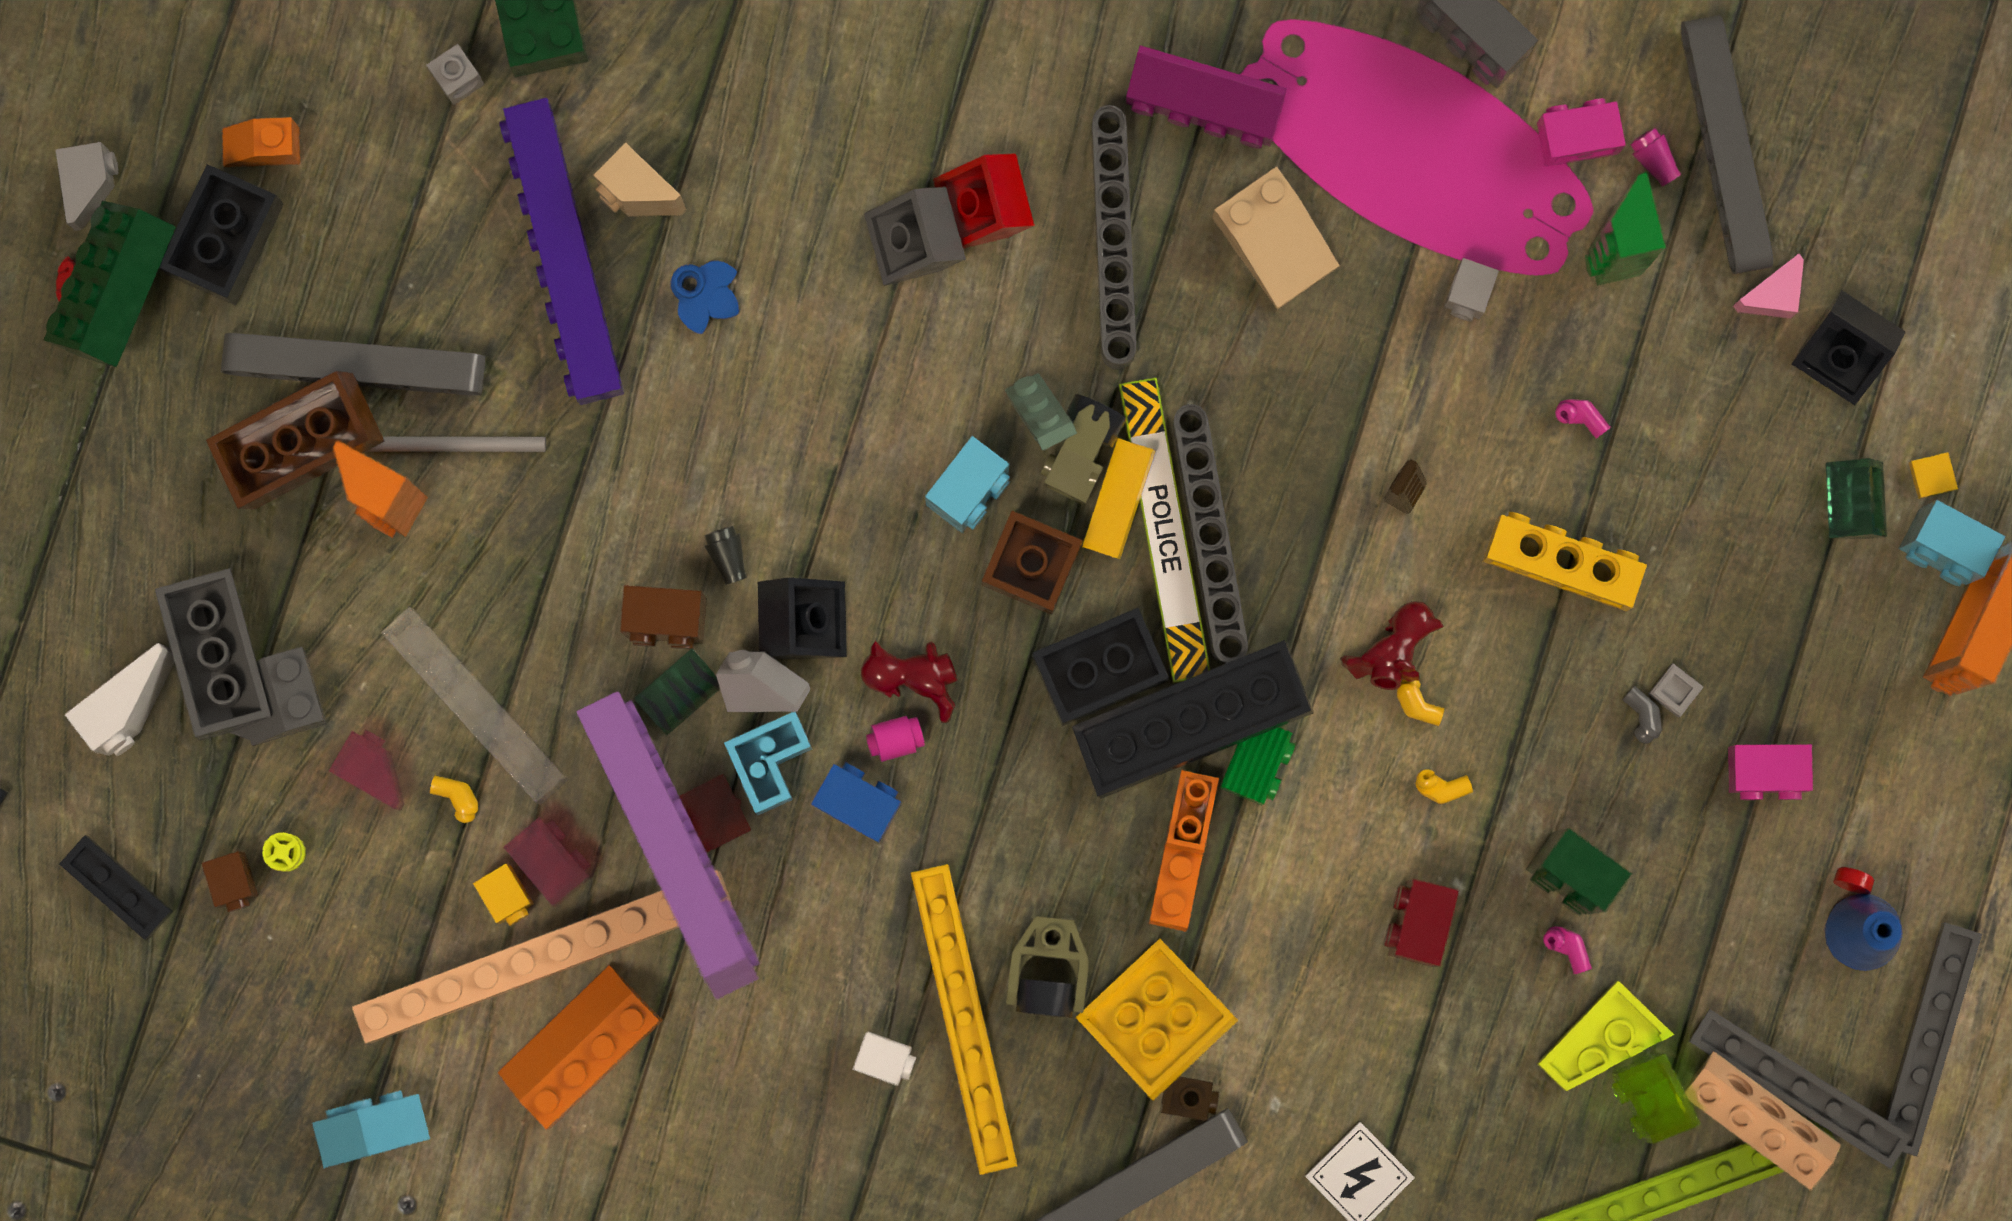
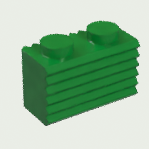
[1220,727,1296,806]

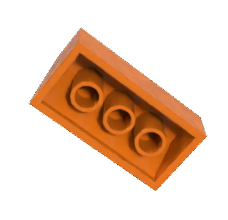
[333,441,428,538]
[497,965,663,1130]

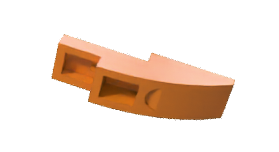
[1149,770,1219,932]

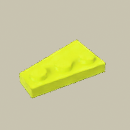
[1537,981,1674,1091]

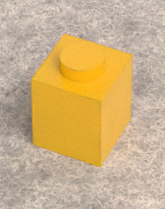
[473,863,534,926]

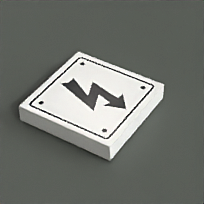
[1305,1122,1415,1221]

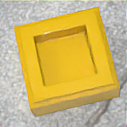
[1909,452,1958,499]

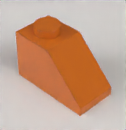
[222,117,300,167]

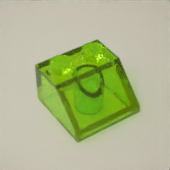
[1611,1053,1701,1144]

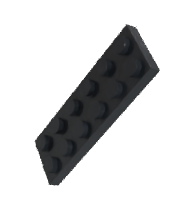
[1072,640,1314,799]

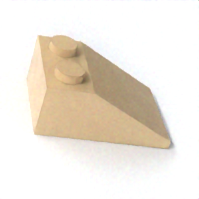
[1212,166,1340,310]

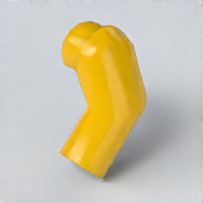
[1415,769,1473,804]

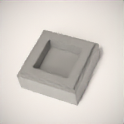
[1648,663,1703,718]

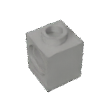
[427,44,485,106]
[1444,258,1499,321]

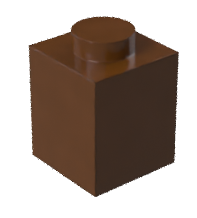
[201,851,258,913]

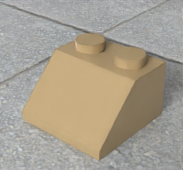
[594,142,686,216]

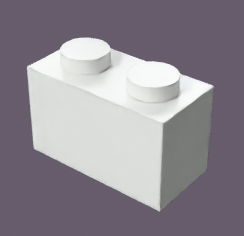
[853,1032,916,1085]

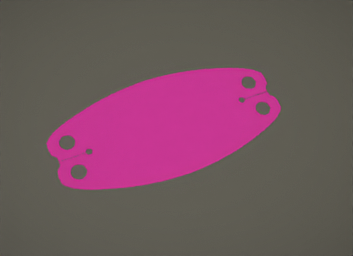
[1240,19,1594,276]

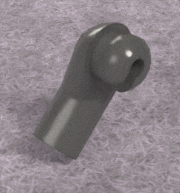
[1622,686,1662,744]

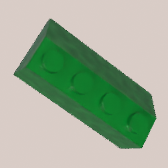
[1585,173,1666,286]

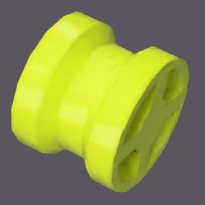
[263,833,306,872]

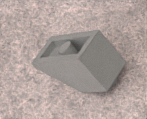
[55,142,118,231]
[716,650,810,712]

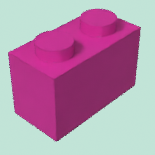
[1537,98,1626,167]
[1728,745,1813,800]

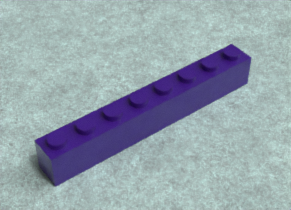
[499,97,624,406]

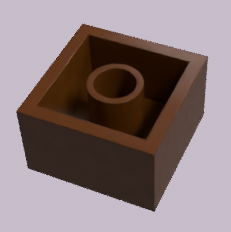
[982,511,1083,615]
[620,585,707,650]

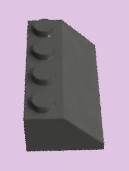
[155,568,271,741]

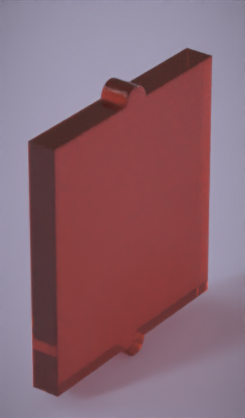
[679,774,752,853]

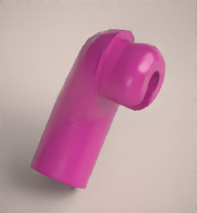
[1555,399,1611,439]
[1543,926,1592,974]

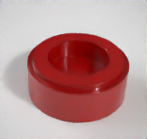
[1833,867,1875,895]

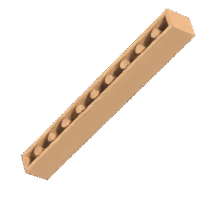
[352,870,733,1043]

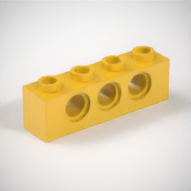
[1482,512,1647,611]

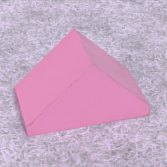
[1733,254,1804,319]

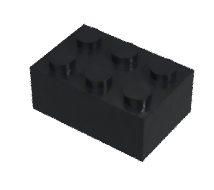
[159,164,284,306]
[1032,608,1169,727]

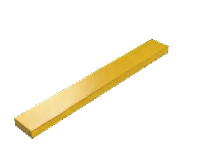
[911,864,1017,1175]

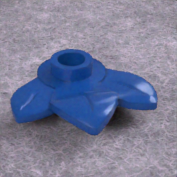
[671,261,739,334]

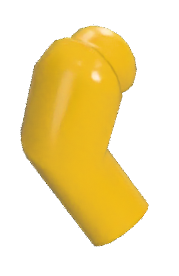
[1397,679,1444,726]
[430,775,478,823]

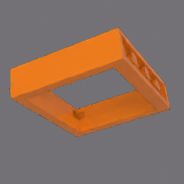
[1922,542,2012,696]

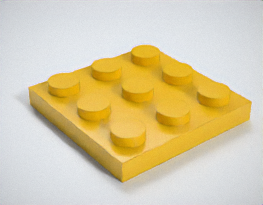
[1076,939,1238,1100]

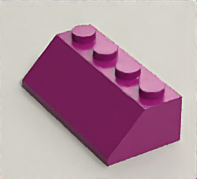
[1126,45,1287,149]

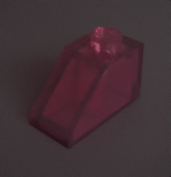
[329,729,405,811]

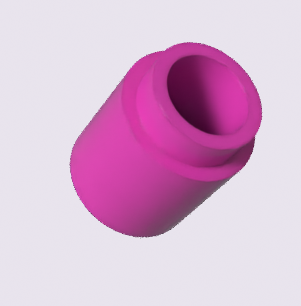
[866,716,925,762]

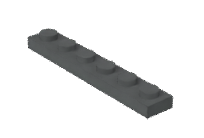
[1884,922,1982,1156]
[1689,1009,1912,1169]

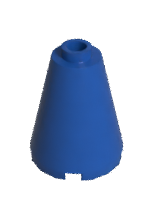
[1824,894,1902,971]

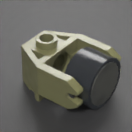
[1040,394,1127,506]
[1006,916,1089,1018]

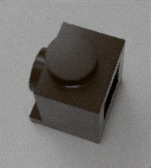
[1160,1076,1219,1121]

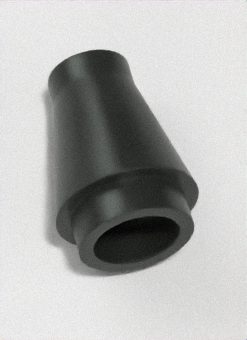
[704,526,747,585]

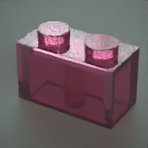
[503,817,592,907]

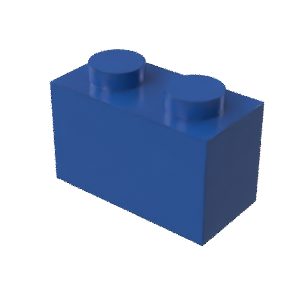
[811,762,902,843]

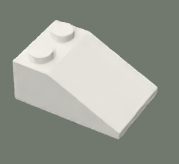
[65,643,175,756]

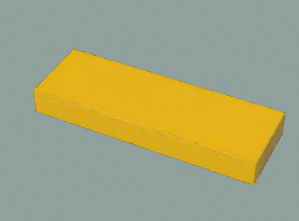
[1082,438,1156,559]

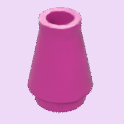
[1630,128,1681,186]

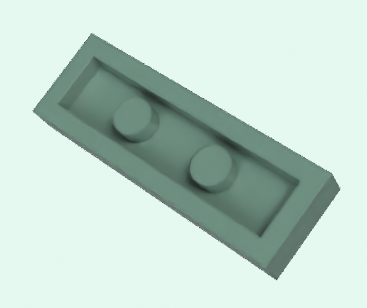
[1005,373,1077,451]

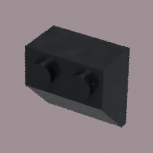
[1791,290,1905,406]
[757,577,847,659]

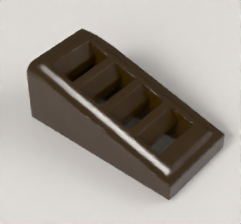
[1384,459,1426,514]

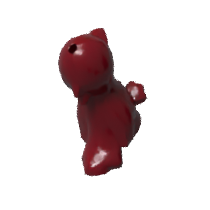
[1340,601,1444,690]
[860,640,958,724]

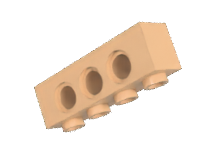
[1683,1051,1841,1190]

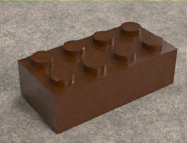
[206,371,385,510]

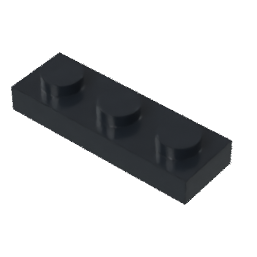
[59,835,173,940]

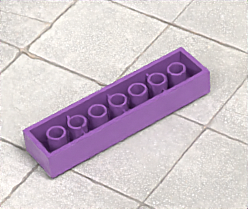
[576,691,760,1000]

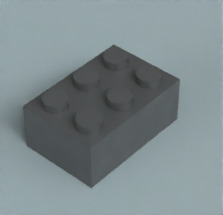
[1416,0,1538,89]

